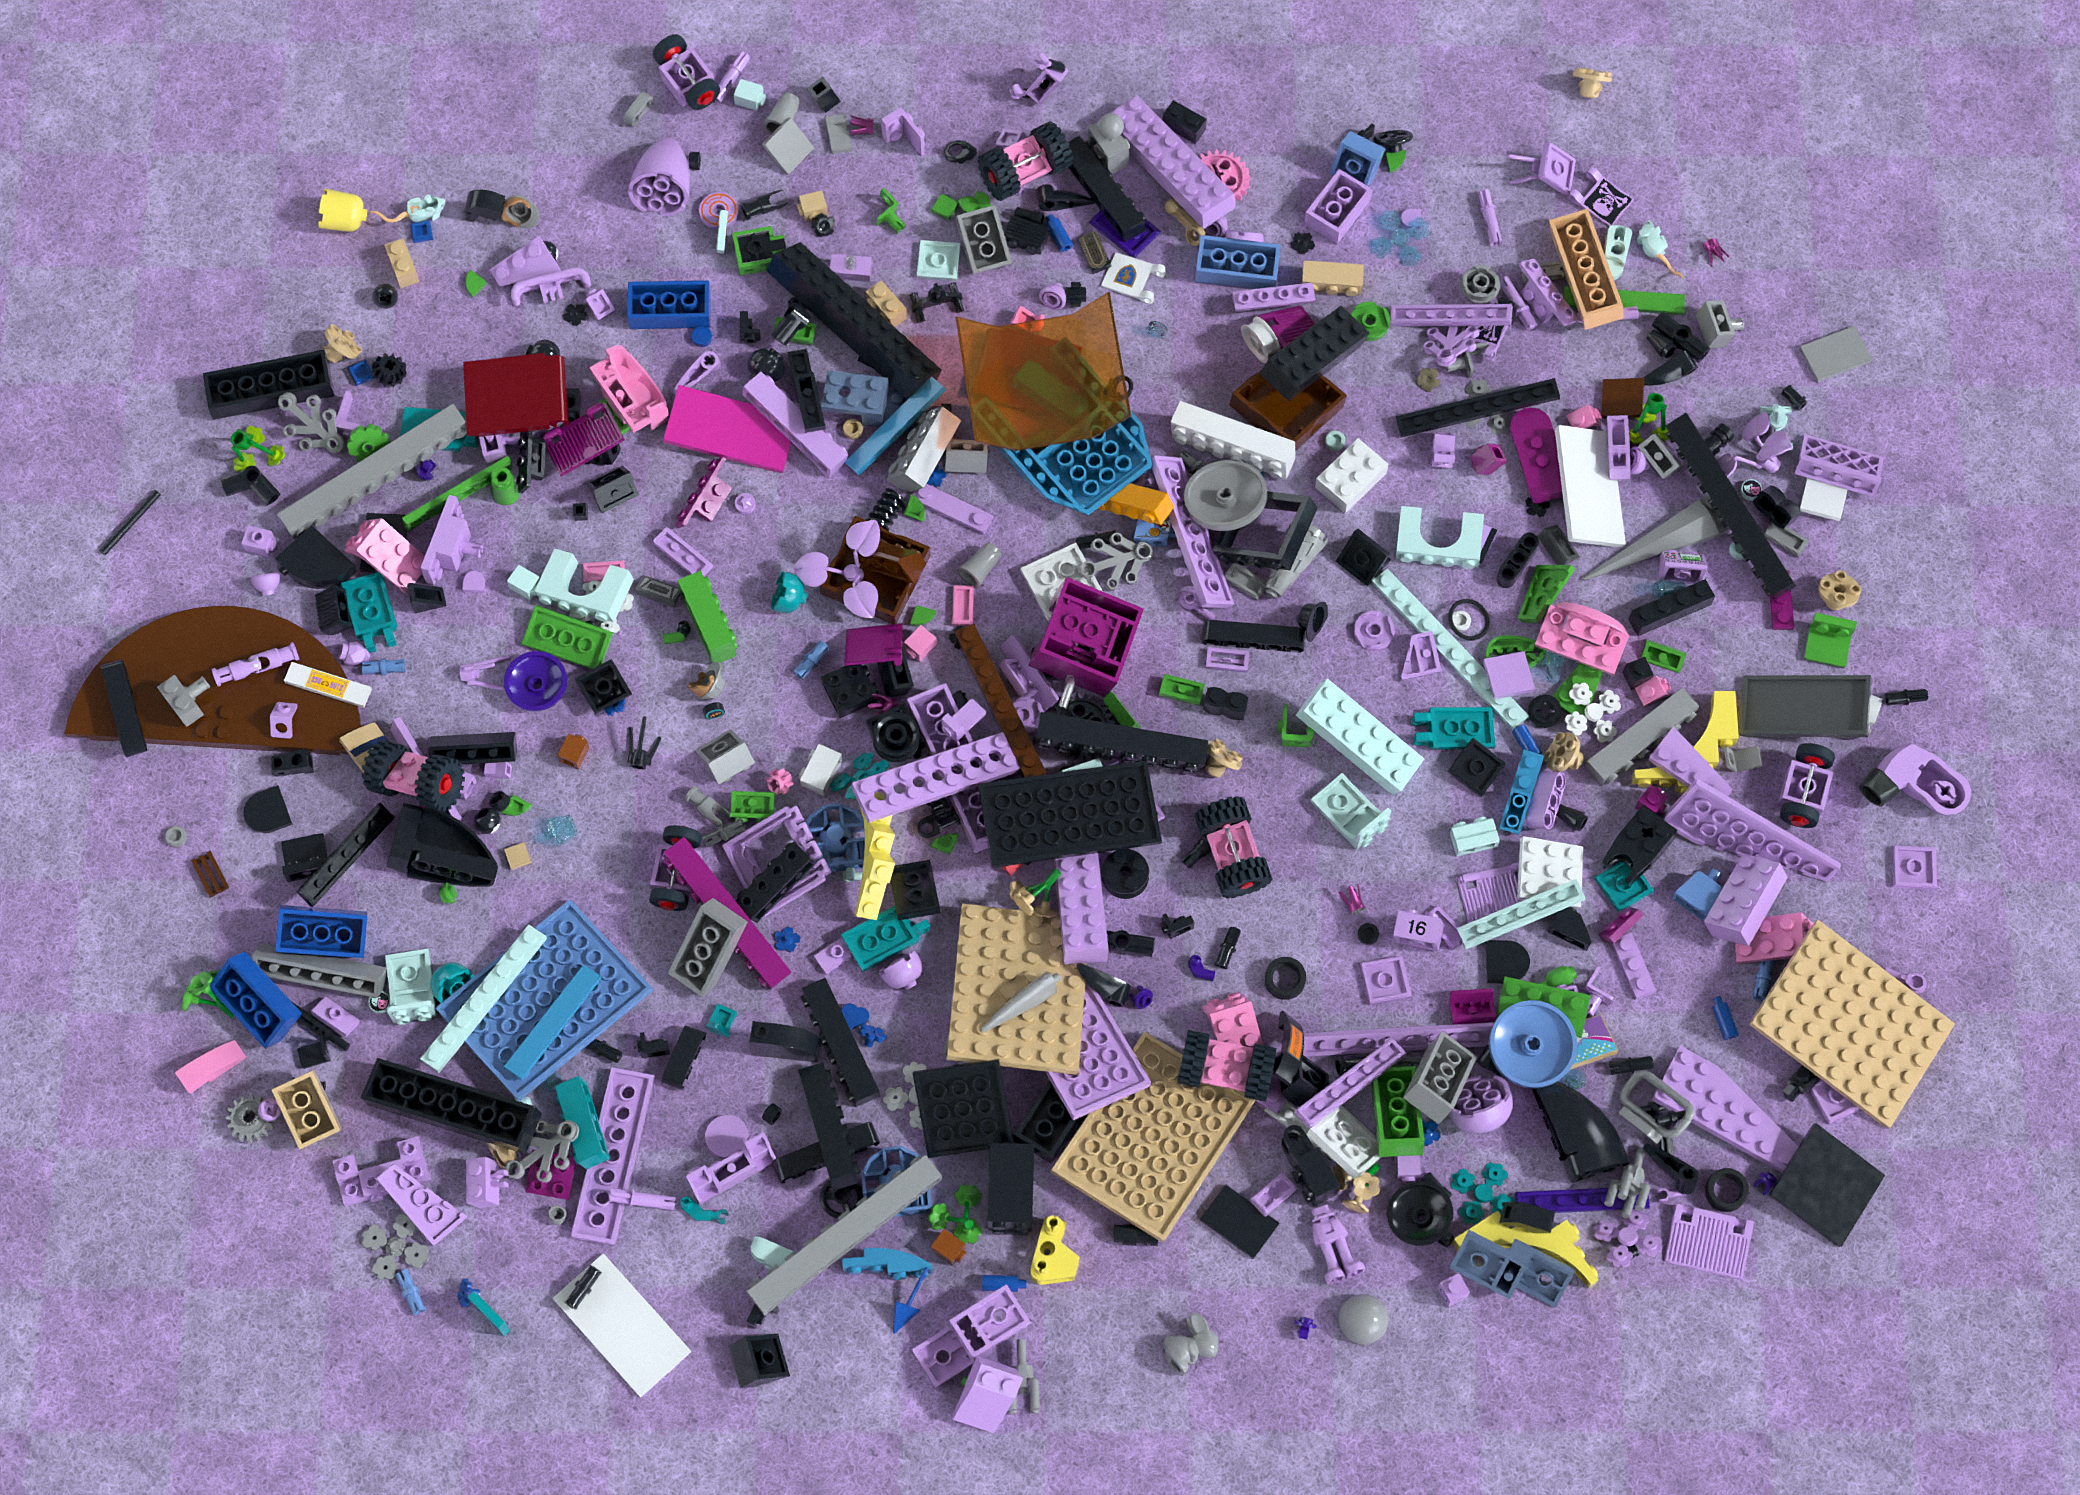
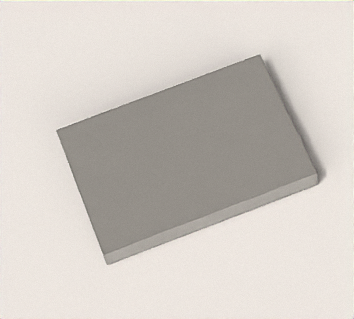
[1799,326,1873,383]

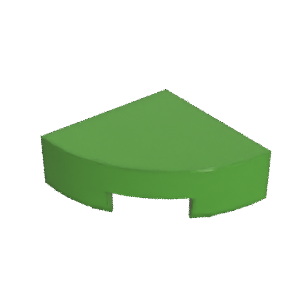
[1385,150,1406,173]
[466,270,487,298]
[904,495,925,522]
[910,605,936,627]
[502,795,531,816]
[931,833,959,855]

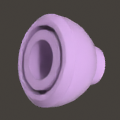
[1204,216,1228,238]
[1039,283,1066,310]
[1630,446,1651,475]
[251,573,280,596]

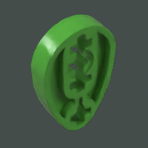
[1485,635,1546,669]

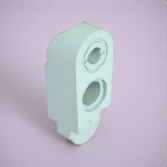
[1604,225,1632,280]
[750,1236,793,1269]

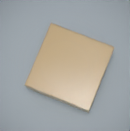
[504,842,532,870]

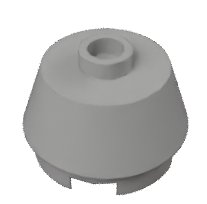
[1460,265,1500,304]

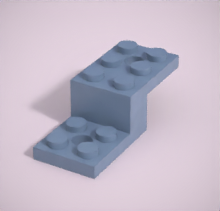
[821,370,927,432]
[1449,1230,1575,1308]

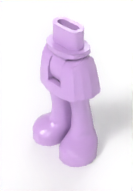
[1311,1205,1366,1284]

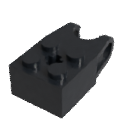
[1601,805,1677,886]
[1281,1125,1340,1207]

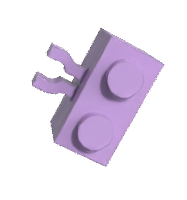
[479,433,518,466]
[466,1157,509,1208]

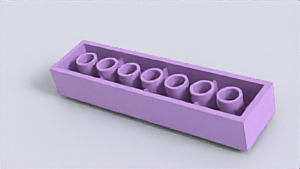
[1111,95,1235,229]
[907,683,992,853]

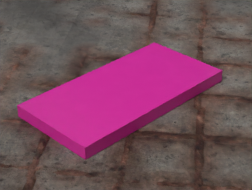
[663,385,791,473]

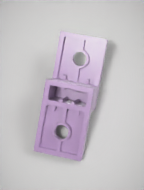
[912,1284,1031,1389]

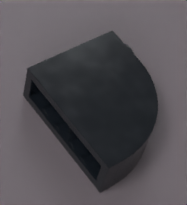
[275,525,357,589]
[750,1021,820,1062]

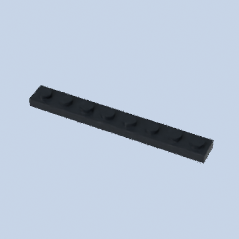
[1396,378,1560,438]

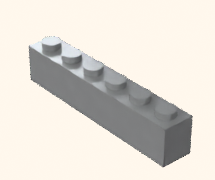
[1585,688,1699,786]
[252,943,387,998]

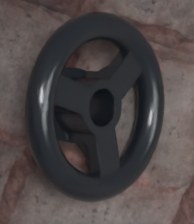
[1374,130,1413,153]
[820,1180,864,1219]

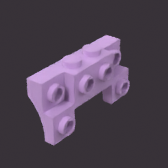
[686,1132,776,1205]
[332,1136,432,1207]

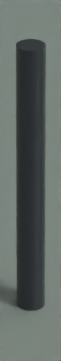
[99,490,161,556]

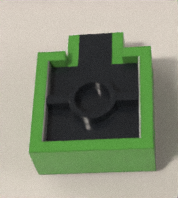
[732,226,786,275]

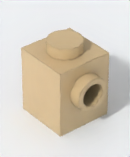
[797,190,828,222]

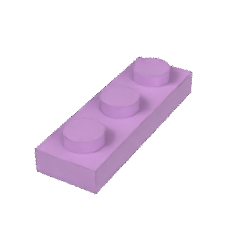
[653,527,713,576]
[1612,932,1656,999]

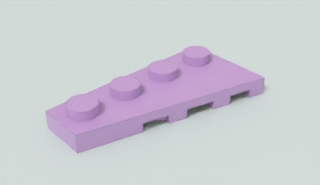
[1649,726,1733,796]
[375,1164,468,1246]

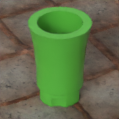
[491,467,520,505]

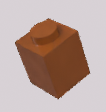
[557,733,590,770]
[931,1229,967,1266]

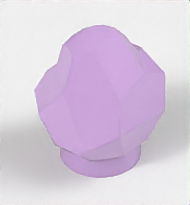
[338,642,370,666]

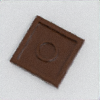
[1601,378,1645,419]

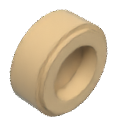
[842,419,863,439]

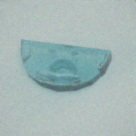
[1543,650,1565,684]

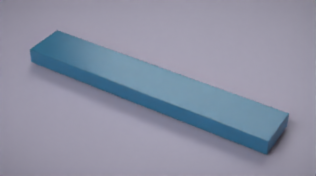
[845,376,946,476]
[504,965,602,1081]

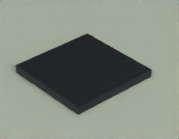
[912,1058,1015,1158]
[1769,1123,1885,1247]

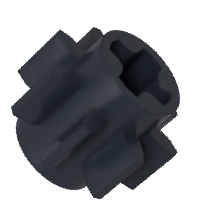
[1065,282,1086,307]

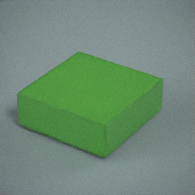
[931,194,959,220]

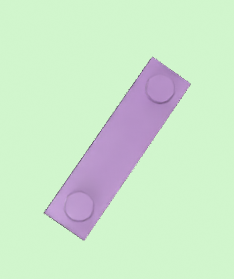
[913,484,993,535]

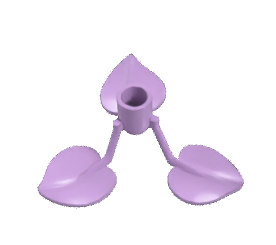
[1717,412,1793,477]
[793,520,880,618]

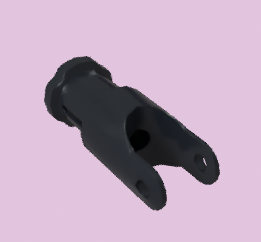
[741,190,788,220]

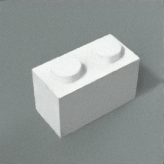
[799,744,842,796]

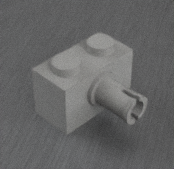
[1695,300,1744,348]
[157,675,210,727]

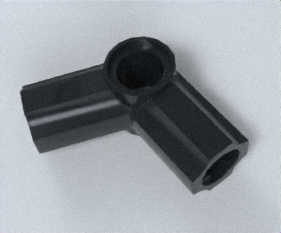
[771,297,811,346]
[221,466,281,506]

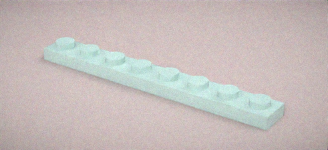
[420,925,547,1073]

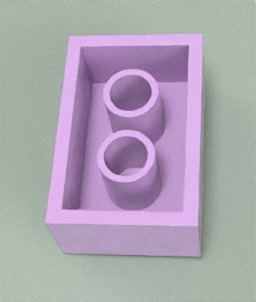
[1304,169,1373,244]

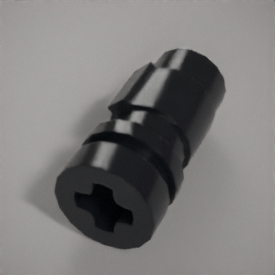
[1704,423,1734,456]
[1114,1224,1158,1246]

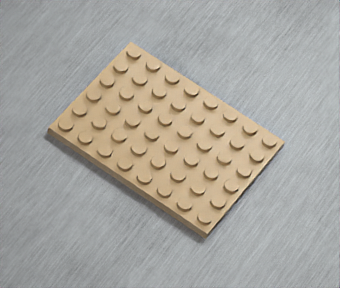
[947,903,1087,1075]
[1749,920,1955,1129]
[1051,1031,1255,1243]

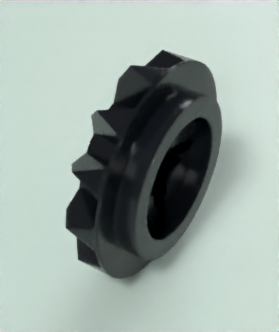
[1528,694,1562,728]

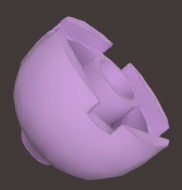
[878,950,922,990]

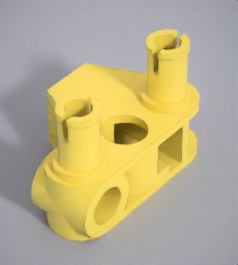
[1031,1215,1080,1285]

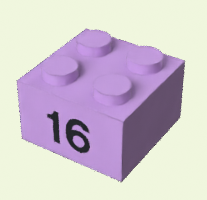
[1393,909,1444,952]

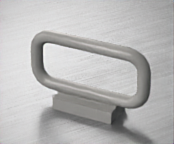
[1619,1070,1695,1143]

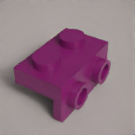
[1449,989,1496,1025]

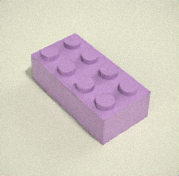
[1704,854,1788,946]

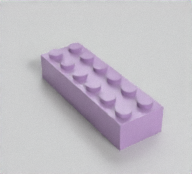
[1053,853,1108,964]

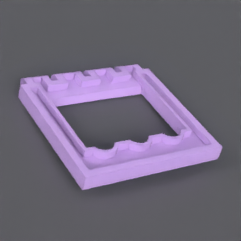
[722,806,831,919]

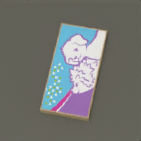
[1570,1014,1618,1070]

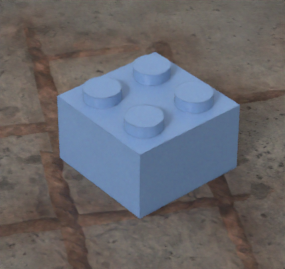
[1330,131,1385,186]

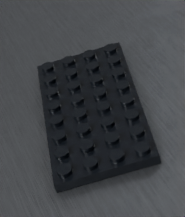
[978,760,1162,868]

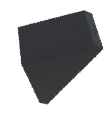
[407,583,447,614]

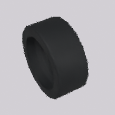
[1265,957,1306,1000]
[1705,1168,1749,1212]

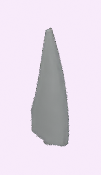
[980,971,1061,1032]

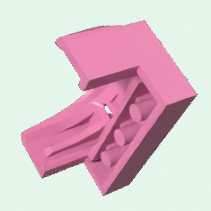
[1534,602,1629,676]

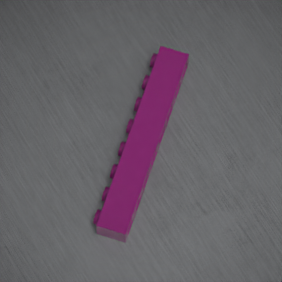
[662,837,792,990]

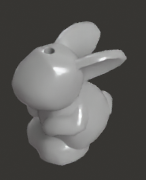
[1164,1313,1219,1376]

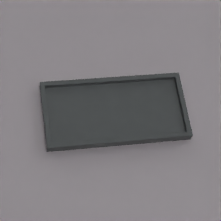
[1739,675,1872,737]

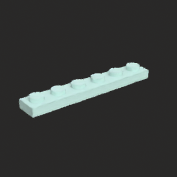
[1457,879,1585,949]

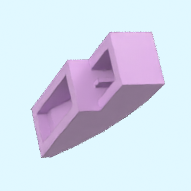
[1607,415,1631,480]

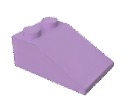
[952,1356,1023,1433]

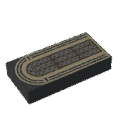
[1078,230,1112,274]

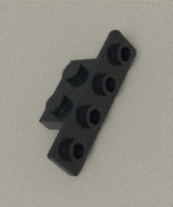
[516,431,546,494]

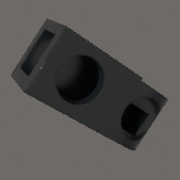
[271,749,314,777]

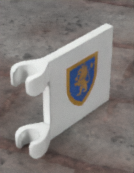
[1101,253,1166,304]

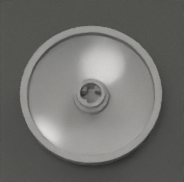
[1184,460,1267,531]

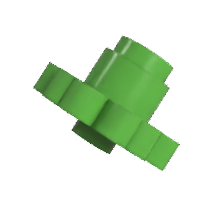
[347,424,390,462]

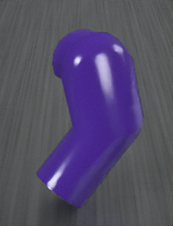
[1188,955,1216,982]

